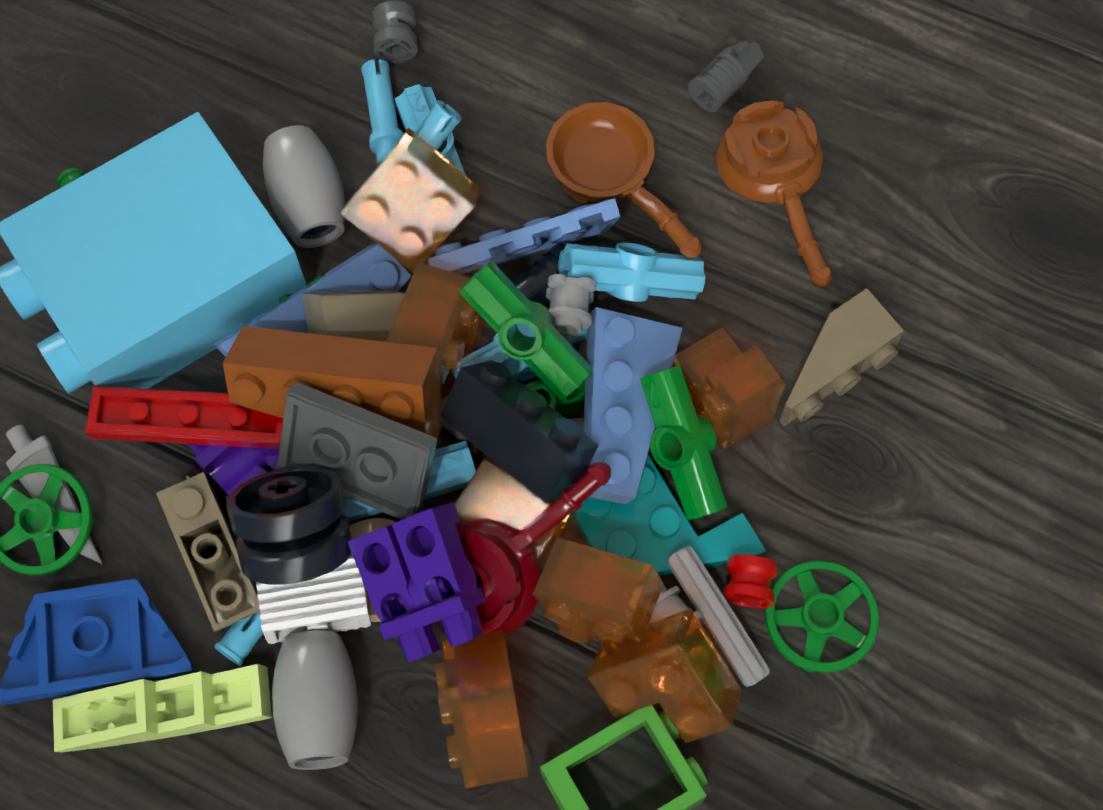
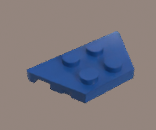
[0,578,195,706]

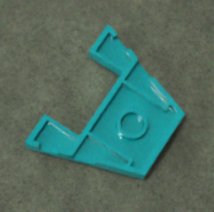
[570,427,766,585]

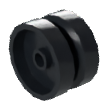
[227,466,352,585]

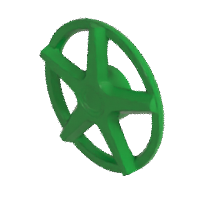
[0,464,95,576]
[764,561,879,673]

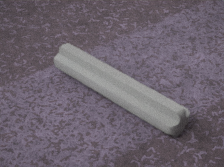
[667,546,770,687]

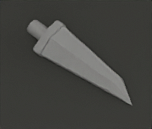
[6,425,102,564]

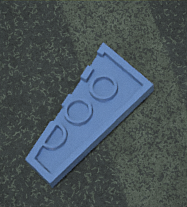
[427,198,620,283]
[213,242,411,357]
[583,307,682,504]

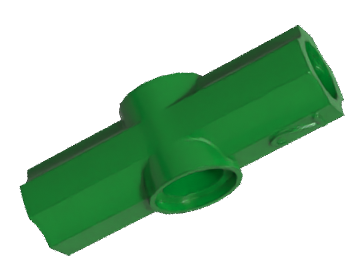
[458,260,593,399]
[639,365,727,520]

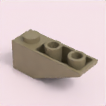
[779,288,904,427]
[156,472,260,632]

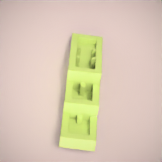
[53,664,272,753]

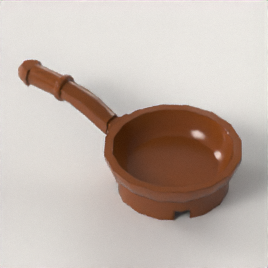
[715,100,833,287]
[546,102,702,258]

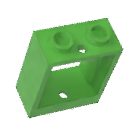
[540,702,708,810]

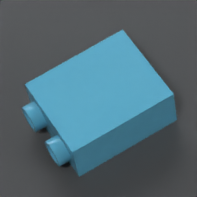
[0,112,306,394]

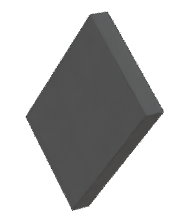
[277,381,438,520]

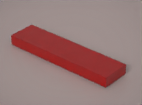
[85,386,283,449]

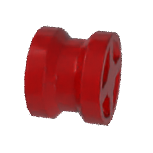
[723,555,778,609]

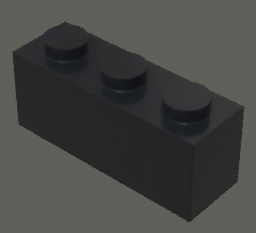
[440,360,599,504]

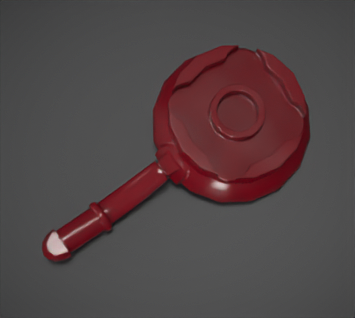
[439,462,611,638]

